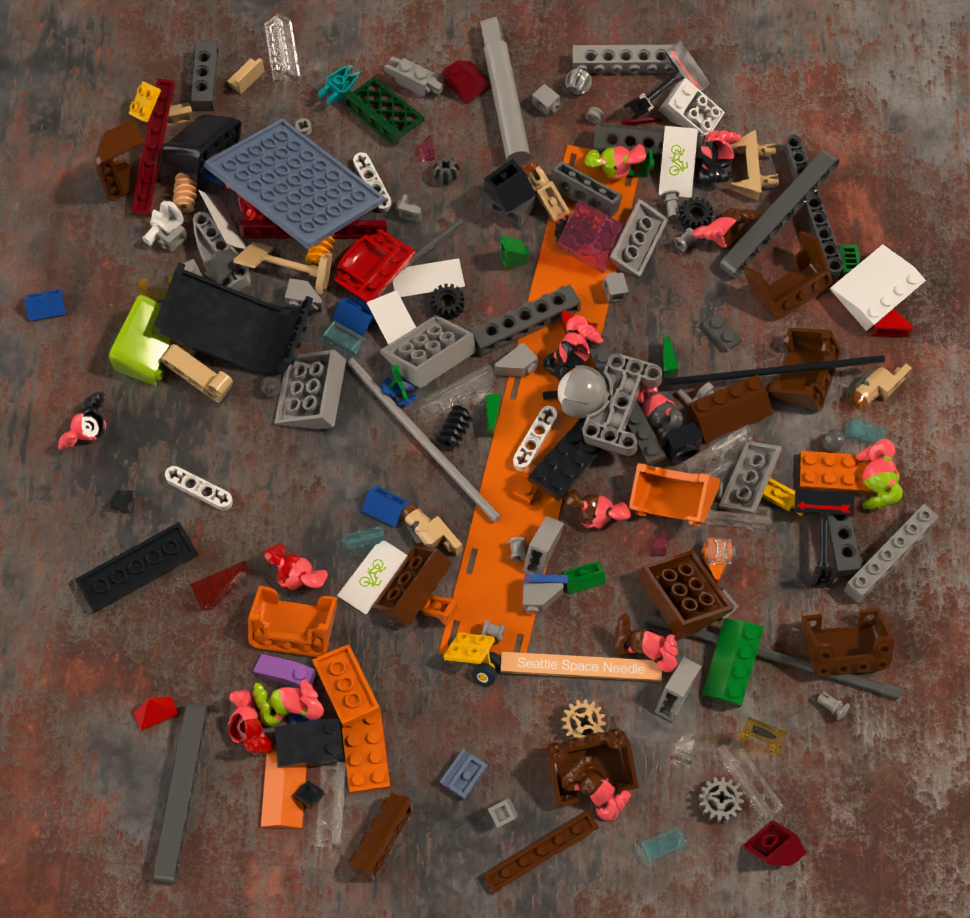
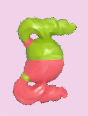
[584,144,646,180]
[856,439,903,510]
[253,679,324,726]

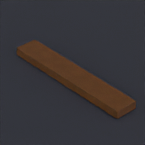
[482,811,599,894]

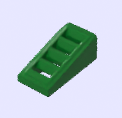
[838,245,860,279]
[663,336,679,379]
[485,394,501,437]

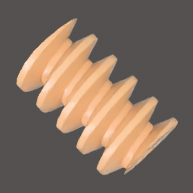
[173,172,198,213]

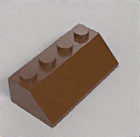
[688,375,773,444]
[372,545,452,626]
[349,793,414,882]

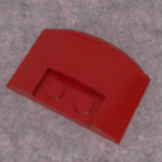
[334,229,415,302]

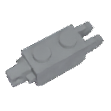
[383,57,443,96]

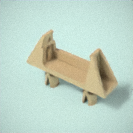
[730,130,779,202]

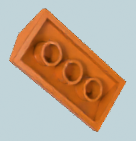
[261,746,307,829]

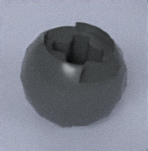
[822,429,846,453]

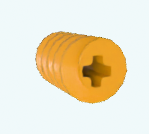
[305,234,335,266]

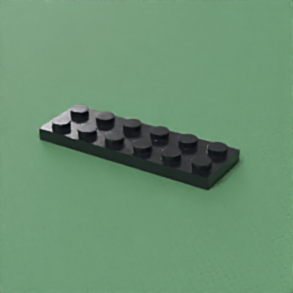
[527,414,615,501]
[75,522,199,613]

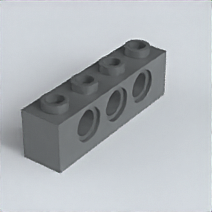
[188,42,219,111]
[549,161,623,220]
[828,515,864,578]

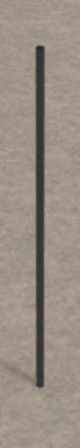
[543,355,885,400]

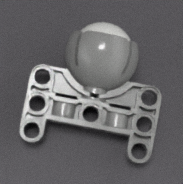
[558,353,662,456]

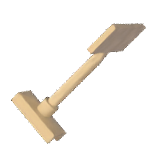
[233,242,333,294]

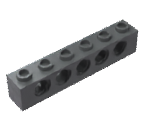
[594,123,704,160]
[471,285,581,356]

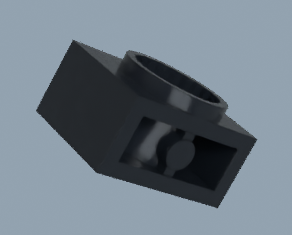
[663,422,703,465]

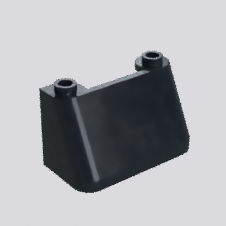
[161,115,242,181]

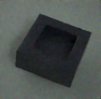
[295,781,325,809]

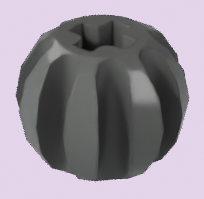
[433,157,460,184]

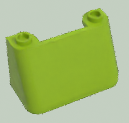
[109,294,172,386]

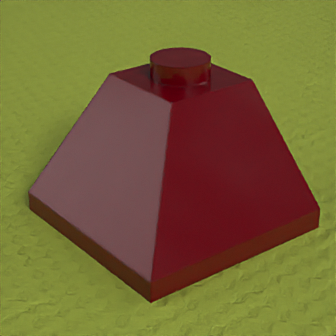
[443,60,491,105]
[743,820,807,866]

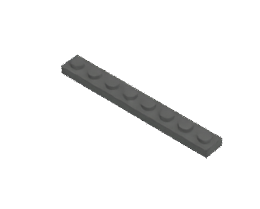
[586,333,666,466]

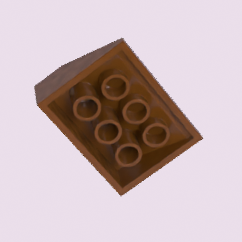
[638,550,734,640]

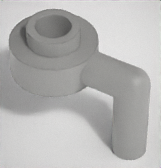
[676,382,715,407]

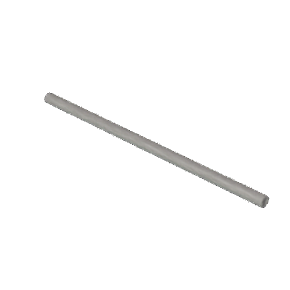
[347,358,501,522]

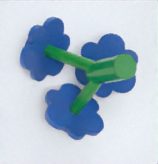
[381,365,417,406]

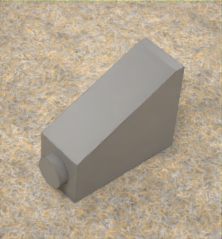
[522,516,564,574]
[654,657,702,722]

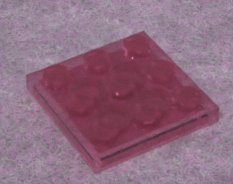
[555,200,624,274]

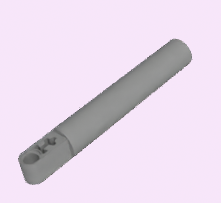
[480,16,530,165]

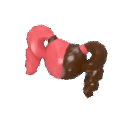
[692,208,759,248]
[565,489,631,530]
[613,613,678,673]
[560,756,631,821]

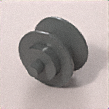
[261,376,282,396]

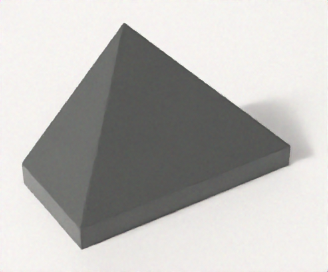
[205,249,240,284]

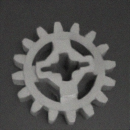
[698,777,744,823]

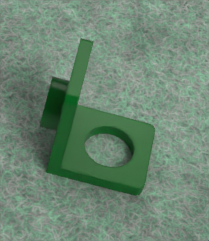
[627,150,654,177]

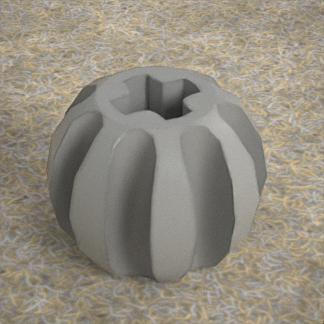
[565,68,592,95]

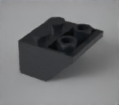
[484,159,535,215]

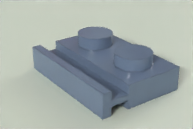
[440,749,488,800]

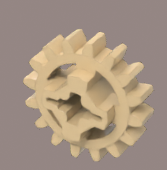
[561,699,606,739]

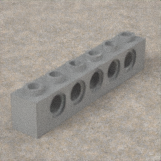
[572,45,677,74]
[844,504,939,604]

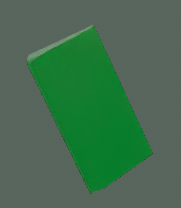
[562,561,606,594]

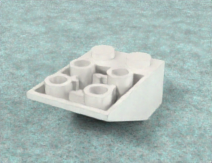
[658,78,725,138]

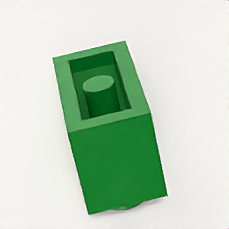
[500,236,530,270]

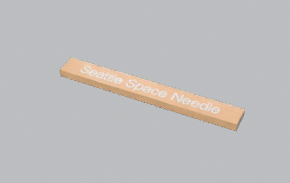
[500,652,662,682]

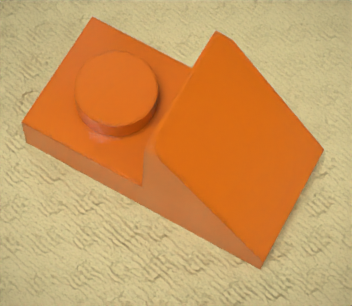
[513,464,539,504]
[420,594,457,626]

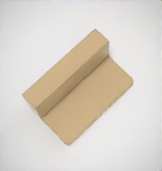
[227,58,265,94]
[167,102,194,127]

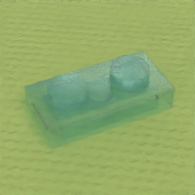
[324,321,366,356]
[844,417,887,445]
[344,526,386,549]
[641,826,688,863]

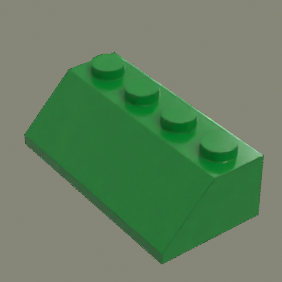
[702,618,764,707]

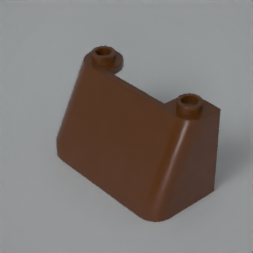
[767,327,841,411]

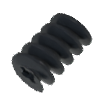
[437,405,473,448]

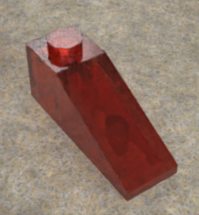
[190,561,249,611]

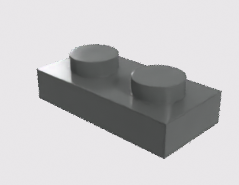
[703,313,742,353]

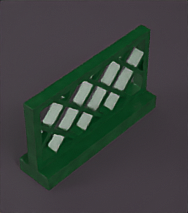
[343,77,425,147]

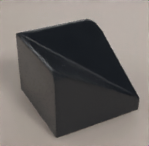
[109,490,136,513]

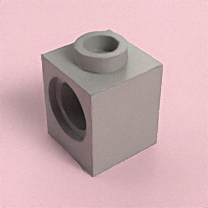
[532,84,560,117]
[603,272,629,303]
[488,797,518,828]

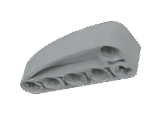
[193,212,251,291]

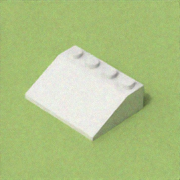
[830,244,926,331]

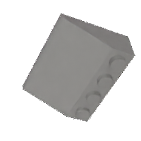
[380,315,476,388]
[274,350,346,429]

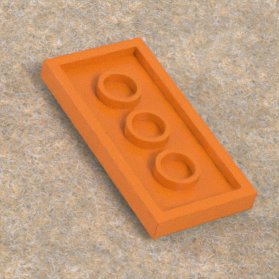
[799,451,877,494]
[312,644,381,728]
[341,709,391,794]

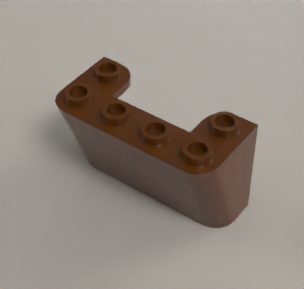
[801,608,895,677]
[544,728,639,807]

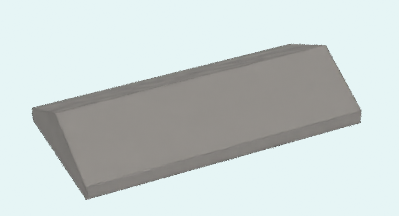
[609,199,668,278]
[719,441,782,516]

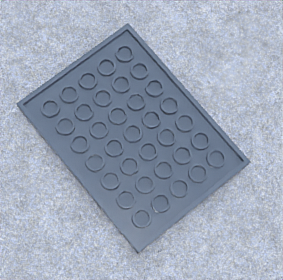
[204,118,385,249]

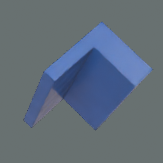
[24,288,66,321]
[332,297,376,337]
[362,486,410,528]

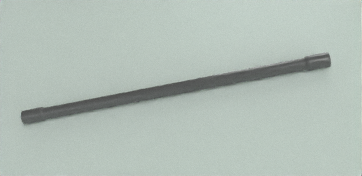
[645,612,901,699]

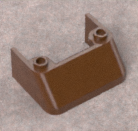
[94,119,157,201]
[743,231,832,319]

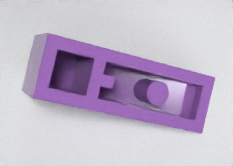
[253,654,316,690]

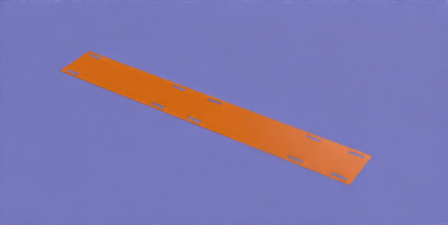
[438,145,640,657]

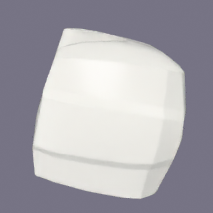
[142,201,184,246]

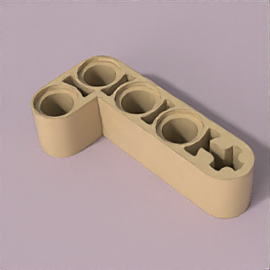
[160,344,233,403]

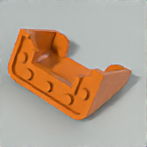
[628,463,721,526]
[248,586,337,657]

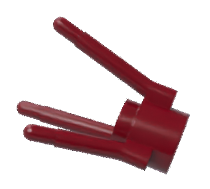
[622,117,663,143]

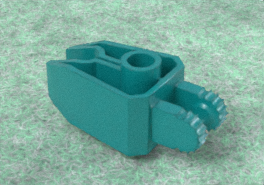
[318,65,360,105]

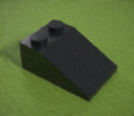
[275,719,343,768]

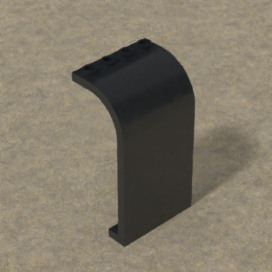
[151,262,314,376]

